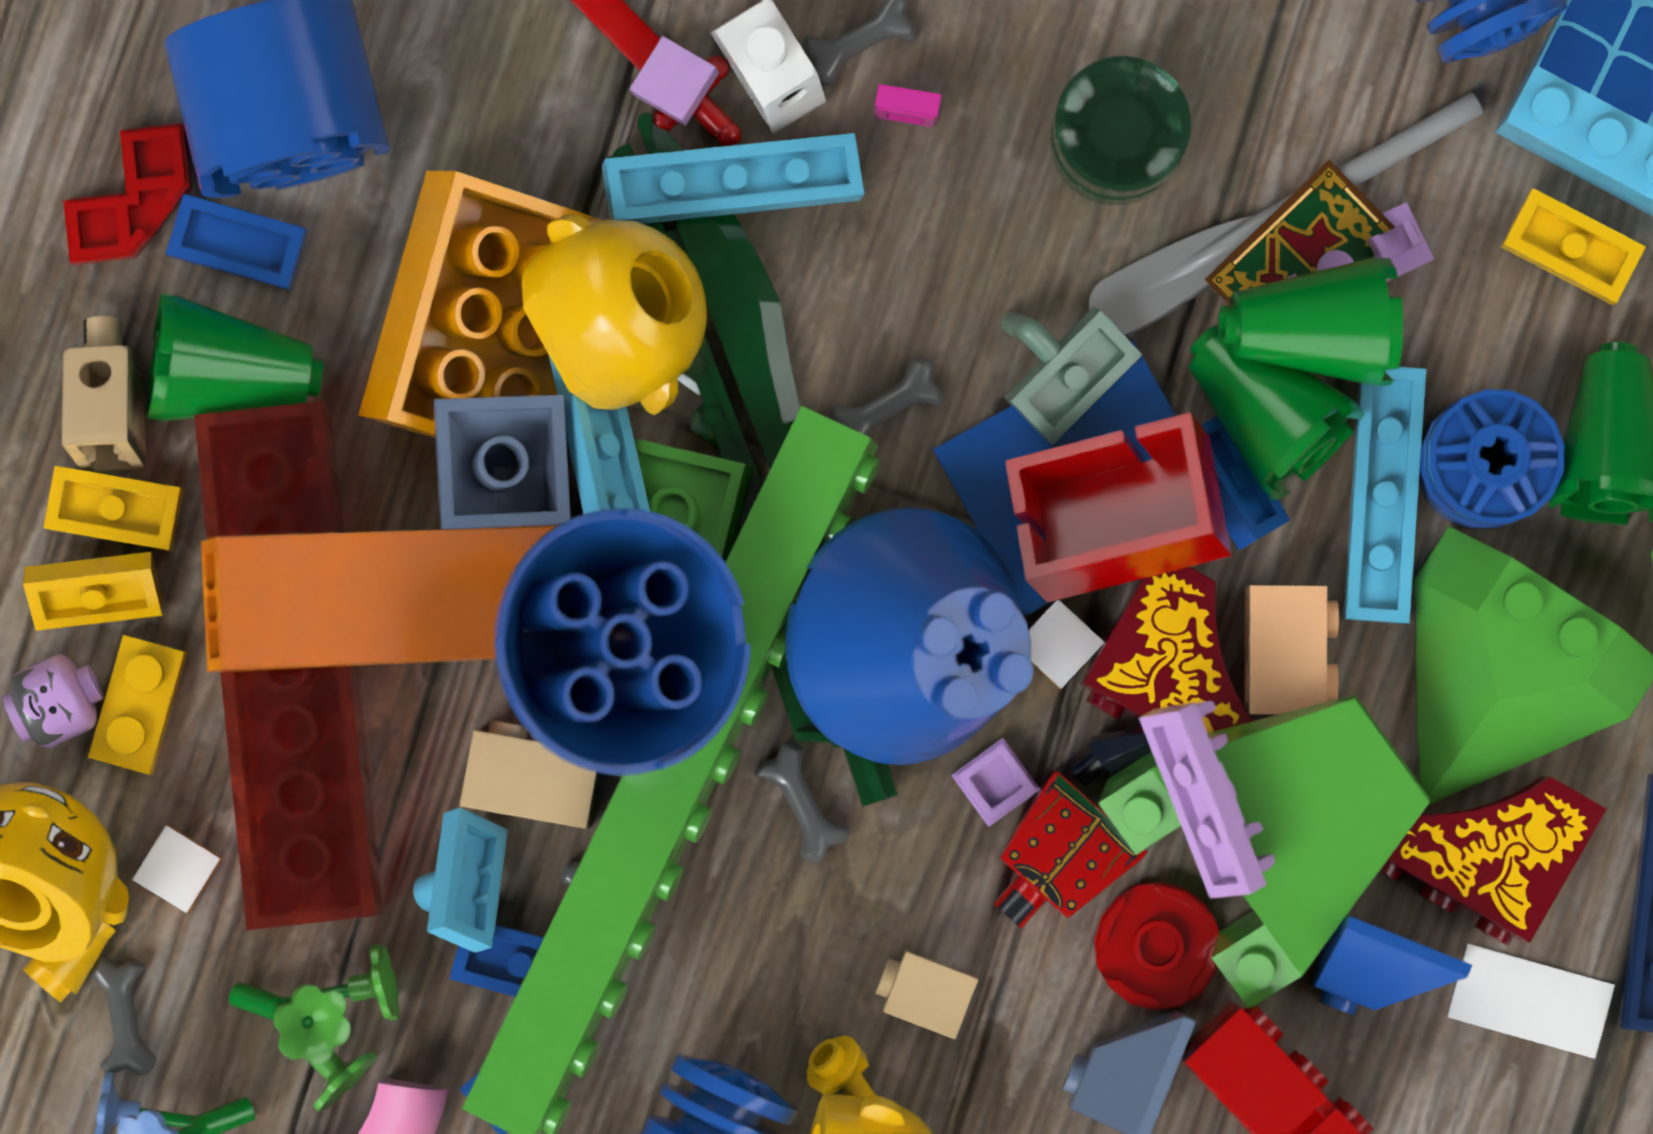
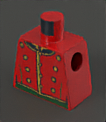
[993,770,1148,929]

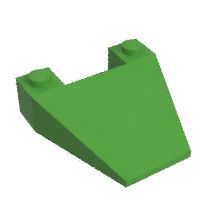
[1098,695,1430,1009]

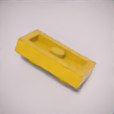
[1500,188,1646,306]
[43,466,184,552]
[23,552,163,631]
[88,635,188,775]

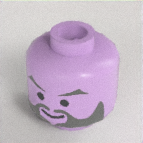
[3,654,104,748]

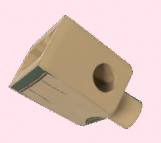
[62,316,147,473]

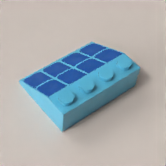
[1495,0,1653,217]

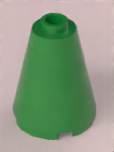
[1218,257,1403,386]
[145,294,323,422]
[1189,325,1364,500]
[1549,342,1653,525]

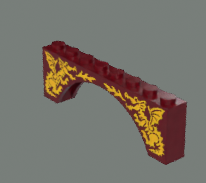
[1080,567,1607,947]

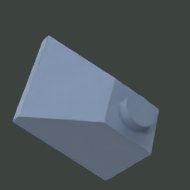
[434,395,570,530]
[1062,1010,1196,1134]

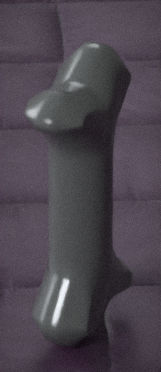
[803,0,917,85]
[830,358,944,436]
[755,741,850,863]
[90,957,156,1075]

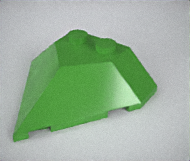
[1413,526,1653,806]

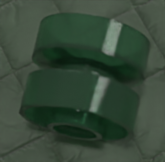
[1050,56,1191,205]

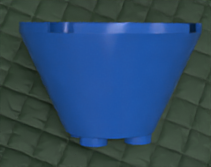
[495,508,750,775]
[785,508,1033,765]

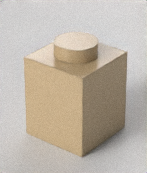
[875,949,978,1040]

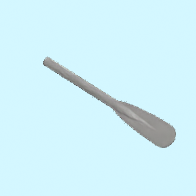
[1089,92,1483,337]

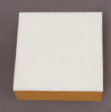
[1029,600,1105,689]
[132,825,223,913]

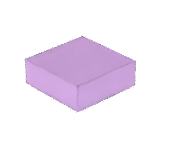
[629,36,719,126]
[951,738,1041,827]

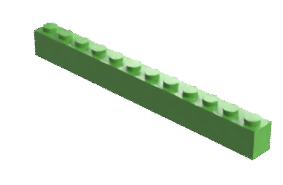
[462,405,881,1134]

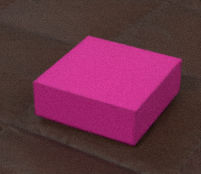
[874,84,942,128]

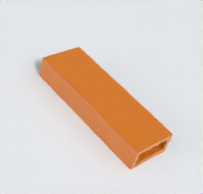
[201,526,556,672]

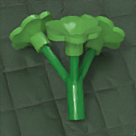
[229,943,400,1112]

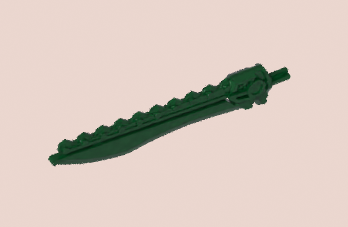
[608,113,898,807]

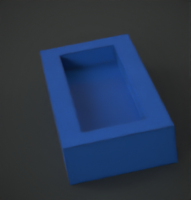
[166,193,308,292]

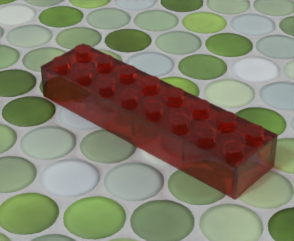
[194,401,383,930]

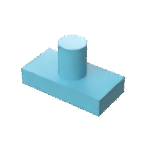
[413,807,508,953]

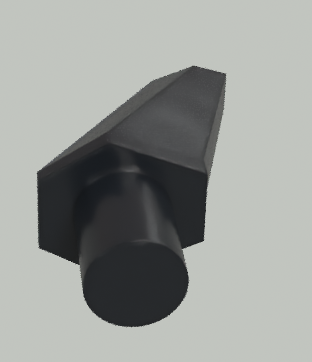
[1070,728,1152,787]

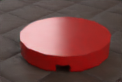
[1093,882,1219,1010]

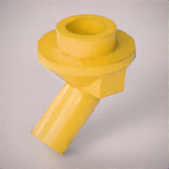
[807,1035,876,1097]

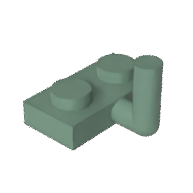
[1002,307,1142,445]

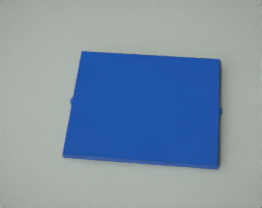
[933,339,1177,616]

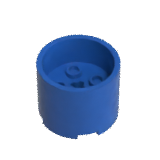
[164,0,390,198]

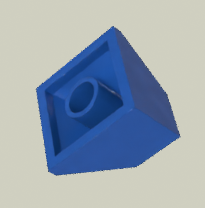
[1308,915,1472,1016]

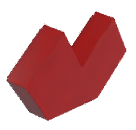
[63,123,192,266]

